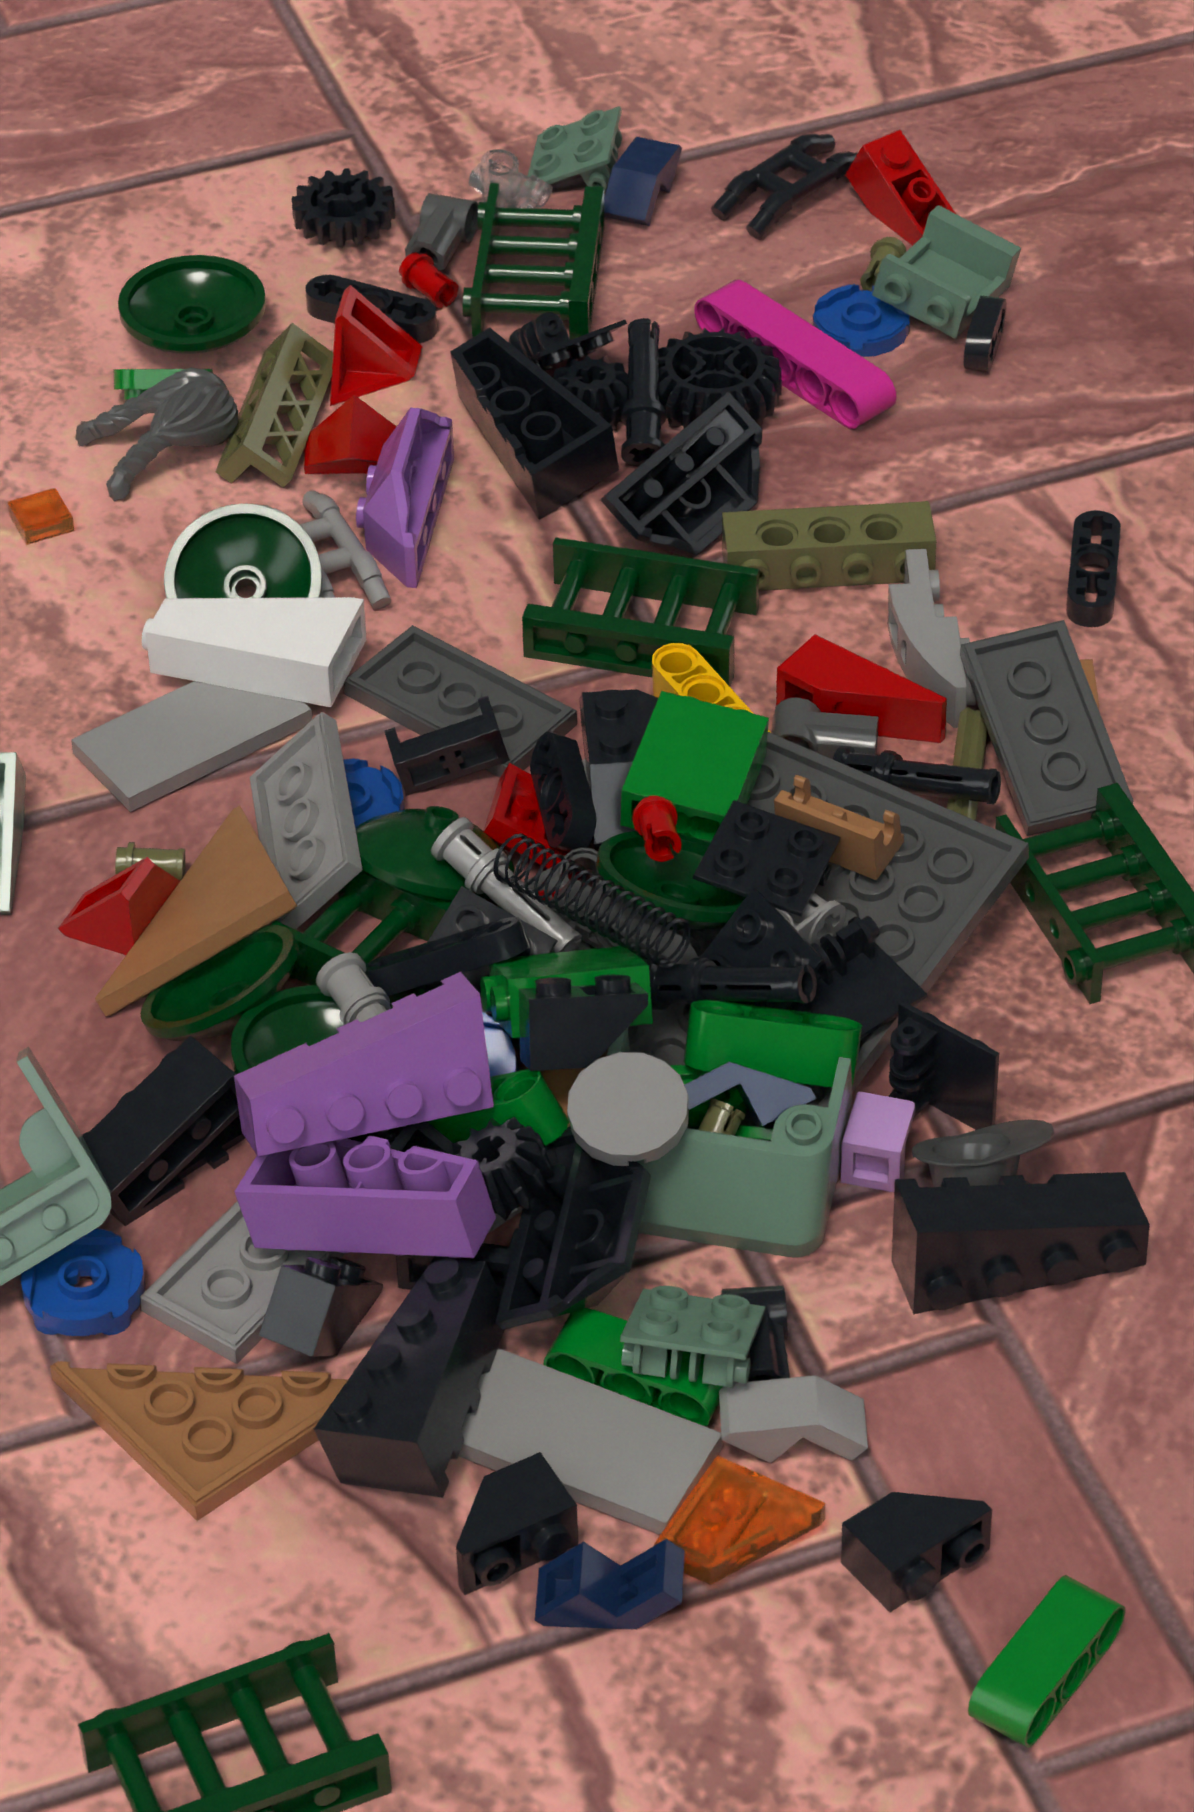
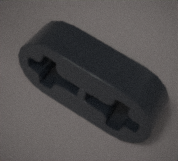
[964,296,1007,372]

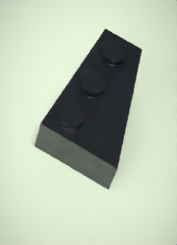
[82,1035,245,1226]

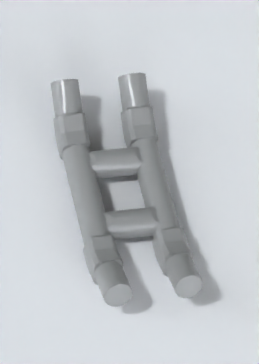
[263,490,391,609]

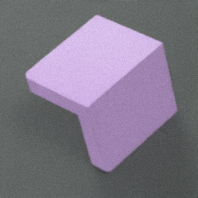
[841,1091,915,1193]

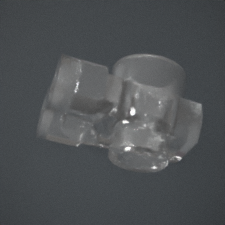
[468,149,552,208]

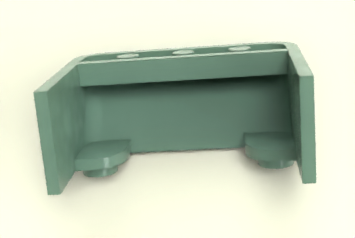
[607,1029,853,1258]
[0,1046,111,1286]

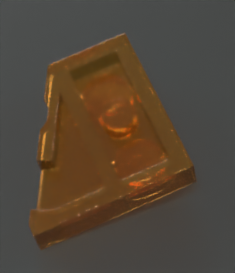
[654,1455,826,1585]

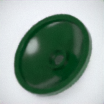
[118,255,266,354]
[164,503,323,599]
[355,806,515,900]
[596,831,746,930]
[140,925,299,1041]
[231,985,343,1075]

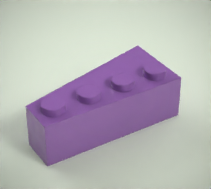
[234,972,494,1157]
[234,1135,496,1258]

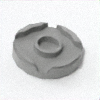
[567,1052,689,1166]

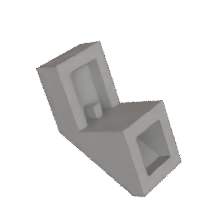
[719,1375,868,1463]

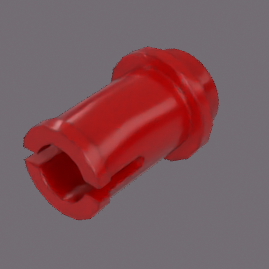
[399,253,459,309]
[632,795,682,862]

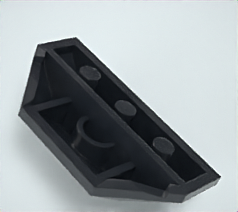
[600,392,763,558]
[579,689,658,851]
[496,1126,651,1330]

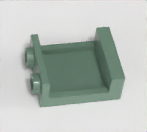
[872,205,1021,339]

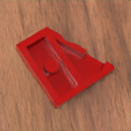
[484,763,582,881]

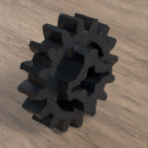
[292,168,396,247]

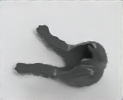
[75,368,238,502]

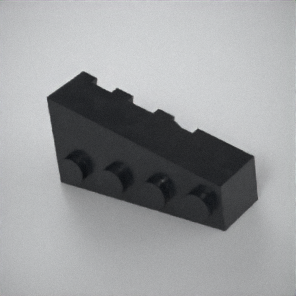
[891,1172,1150,1314]

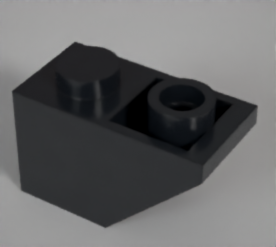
[519,974,648,1071]
[259,1257,383,1357]
[456,1452,578,1596]
[841,1492,992,1612]

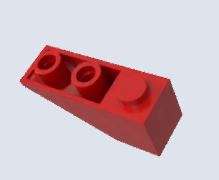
[846,129,956,246]
[776,634,947,743]

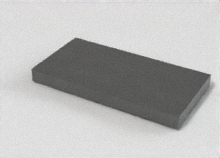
[960,620,1133,836]
[344,625,577,777]

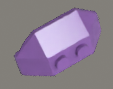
[356,408,454,588]

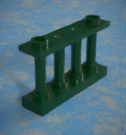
[463,183,605,340]
[522,537,759,687]
[995,783,1194,1004]
[272,869,453,1009]
[78,1633,392,1812]

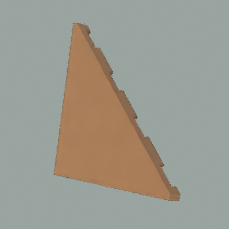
[95,805,297,1017]
[50,1361,348,1521]

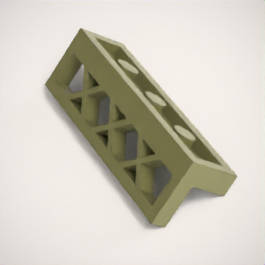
[215,323,333,487]

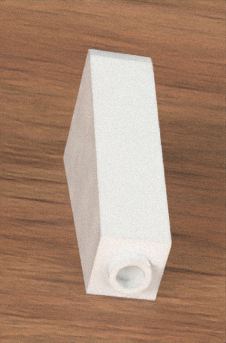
[142,597,367,707]

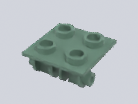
[524,106,622,192]
[620,1286,765,1388]

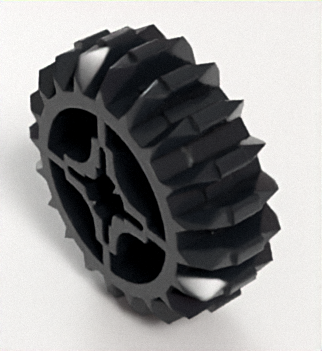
[658,327,782,428]

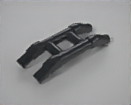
[711,133,858,239]

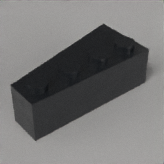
[450,327,619,520]
[314,1256,505,1498]

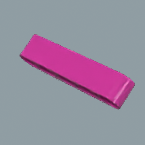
[694,279,897,429]

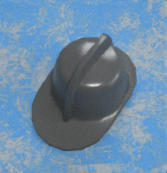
[912,1119,1055,1187]

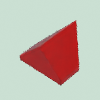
[330,285,423,406]
[304,395,397,474]
[58,856,180,955]

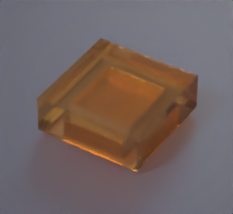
[7,488,75,545]

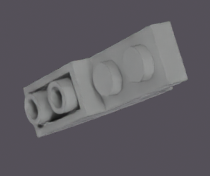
[887,549,976,728]

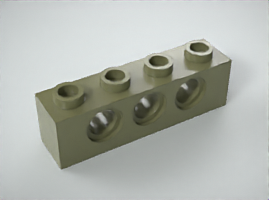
[722,501,936,591]

